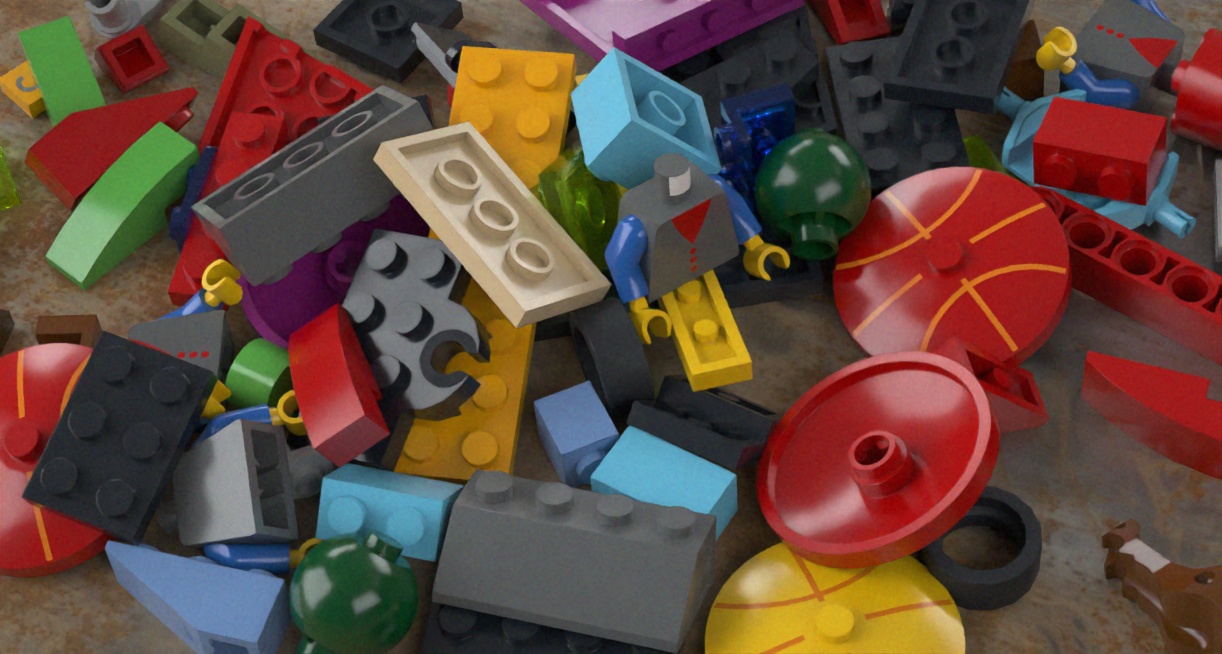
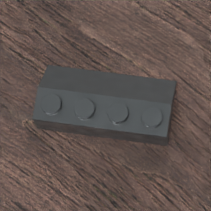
[191,85,434,287]
[432,469,716,653]

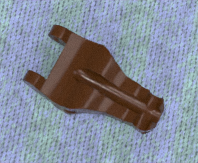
[1101,518,1222,654]

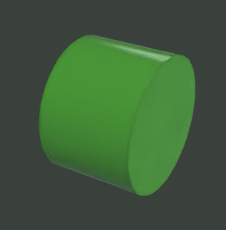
[225,338,299,426]

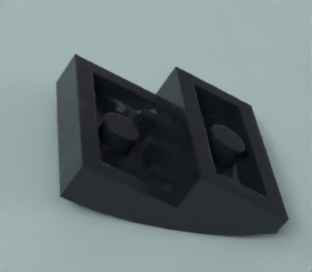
[626,374,784,470]

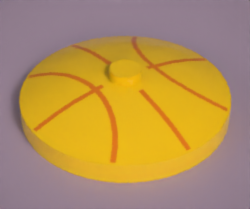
[705,542,965,654]

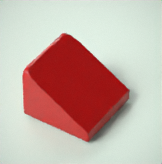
[94,24,170,95]

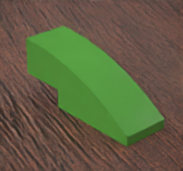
[18,16,106,128]
[45,121,205,291]

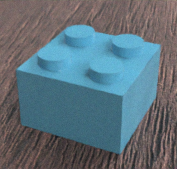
[571,47,722,190]

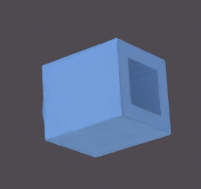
[534,380,619,488]

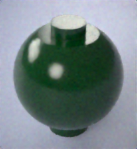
[755,128,871,260]
[289,529,419,654]

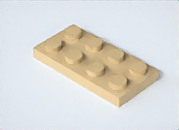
[373,122,612,328]

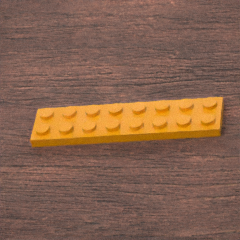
[394,46,577,485]

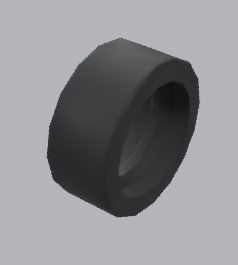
[569,297,655,419]
[920,486,1042,610]

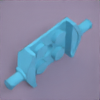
[997,86,1196,239]

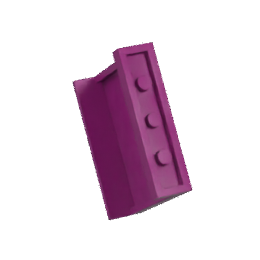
[520,0,804,72]

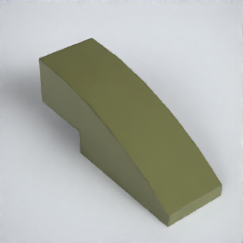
[157,0,325,80]

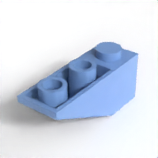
[105,540,292,654]

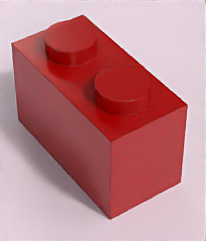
[1033,96,1167,206]

